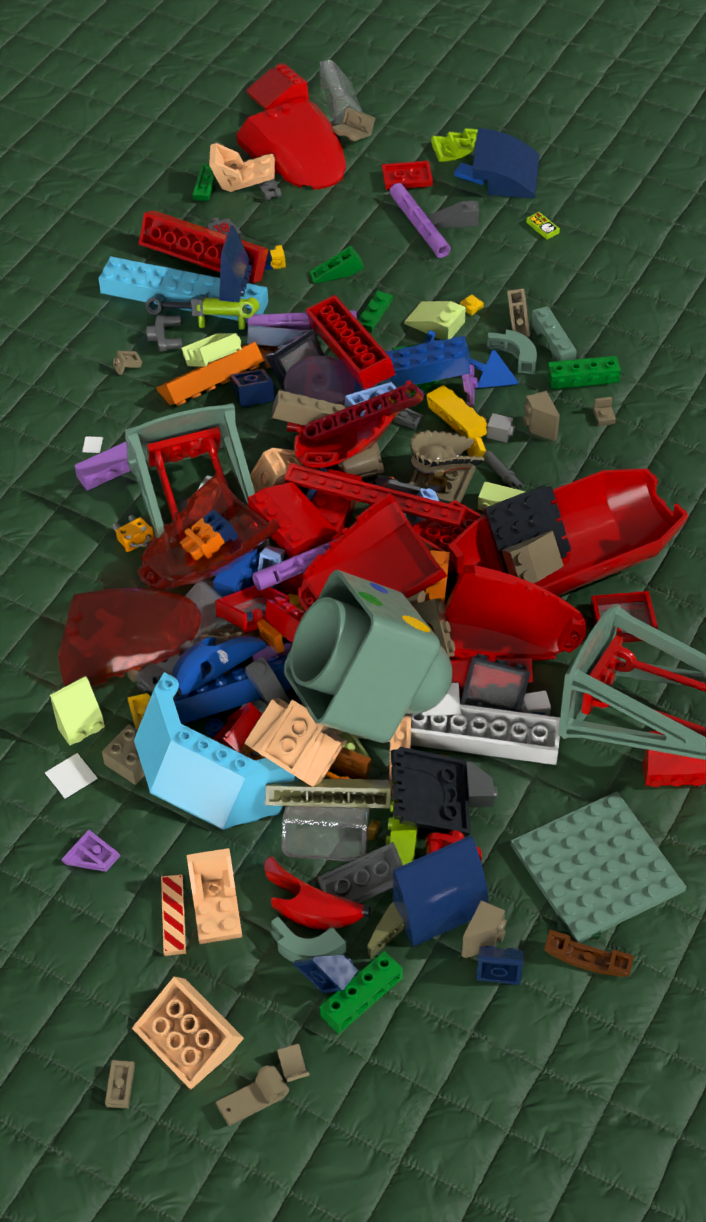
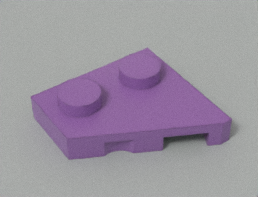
[462,365,478,407]
[61,830,120,872]

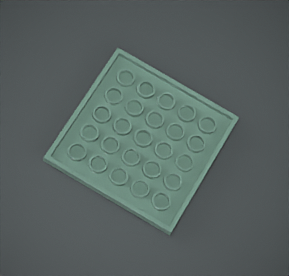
[510,791,686,943]

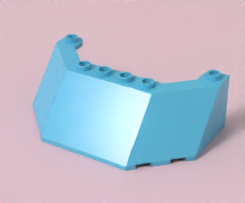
[134,672,299,830]

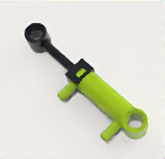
[145,294,260,330]

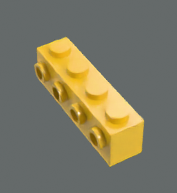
[427,385,487,440]

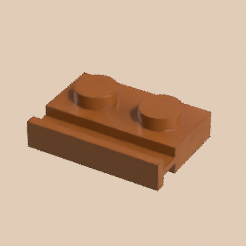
[329,747,371,779]

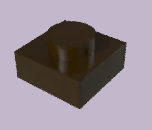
[427,474,447,493]

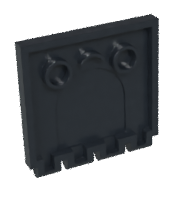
[483,485,571,574]
[391,747,471,837]

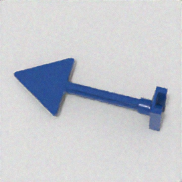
[423,330,518,388]

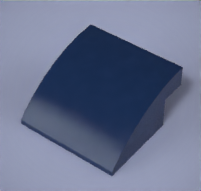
[472,128,539,198]
[393,835,489,947]

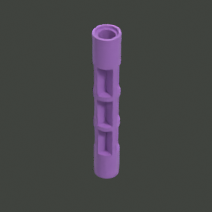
[389,183,451,258]
[248,310,357,330]
[252,539,337,591]

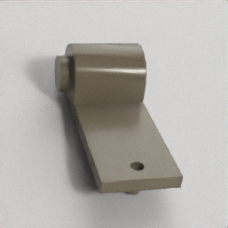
[216,1066,289,1126]

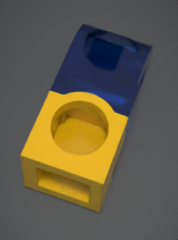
[264,245,286,270]

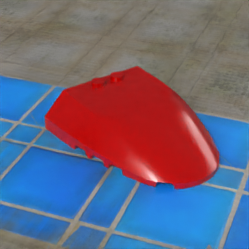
[236,97,346,190]
[294,380,411,468]
[298,493,447,611]
[445,565,586,661]

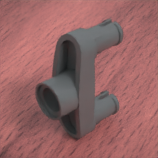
[147,315,182,352]

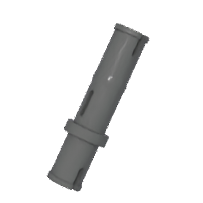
[483,451,524,490]

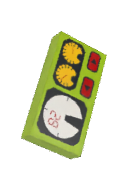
[526,212,560,240]

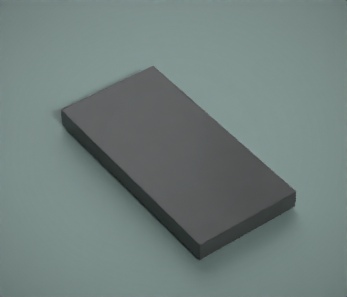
[317,842,403,903]

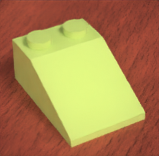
[404,301,466,340]
[50,676,105,746]

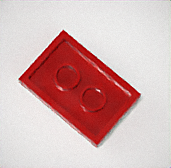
[382,161,433,190]

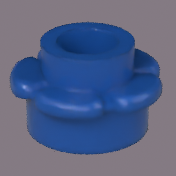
[205,718,224,736]

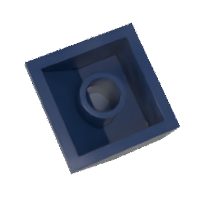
[230,369,274,407]
[476,946,523,985]
[293,955,358,994]

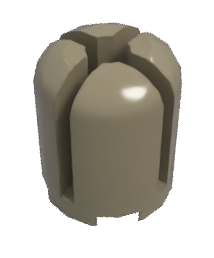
[338,442,385,480]

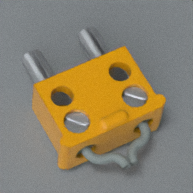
[112,515,155,552]

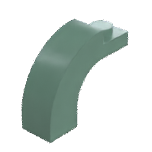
[487,330,537,374]
[271,917,346,962]

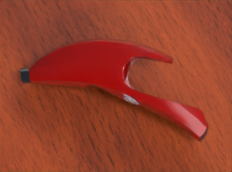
[264,856,371,930]

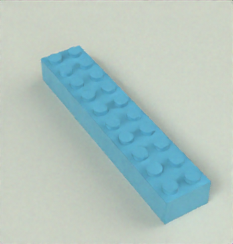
[99,257,268,323]

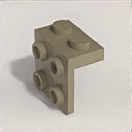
[332,108,375,141]

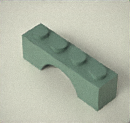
[531,306,577,362]

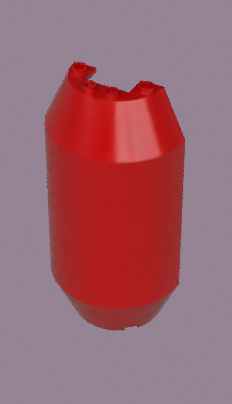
[448,468,688,596]

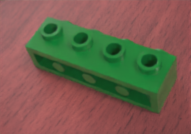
[547,356,621,389]
[320,951,403,1034]

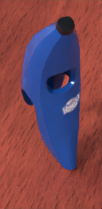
[172,636,266,698]

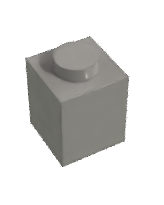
[487,413,515,443]

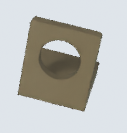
[277,1043,309,1082]

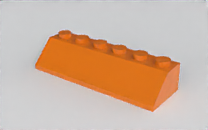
[156,342,264,406]

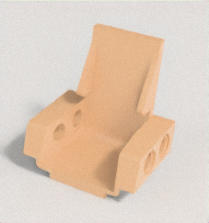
[244,698,347,787]

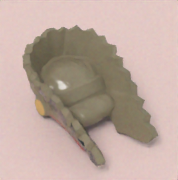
[410,430,484,477]

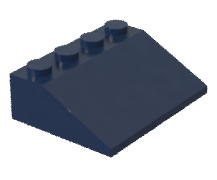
[219,226,252,303]

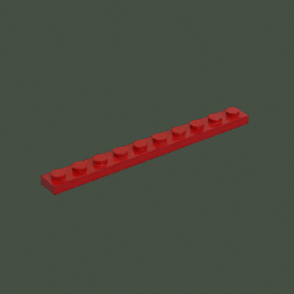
[284,463,466,528]

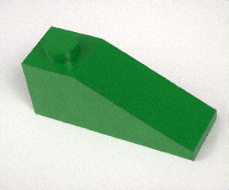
[309,246,364,284]

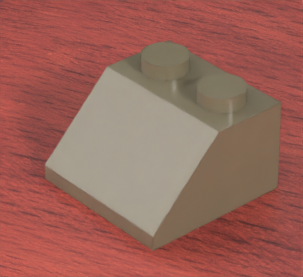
[523,391,560,441]
[462,901,507,958]

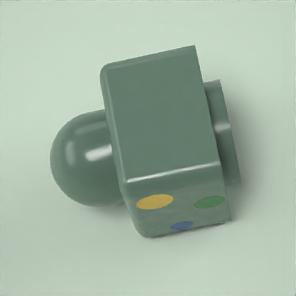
[284,570,453,743]

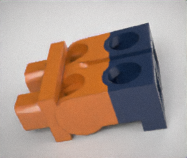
[180,509,239,561]

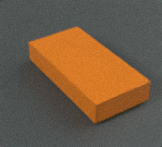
[257,619,285,654]

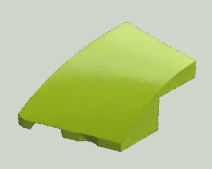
[430,128,478,162]

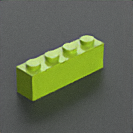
[386,800,418,865]

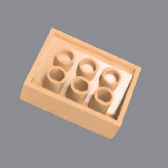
[132,977,244,1089]

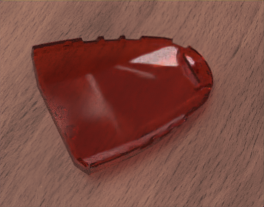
[138,474,280,590]
[58,588,201,686]

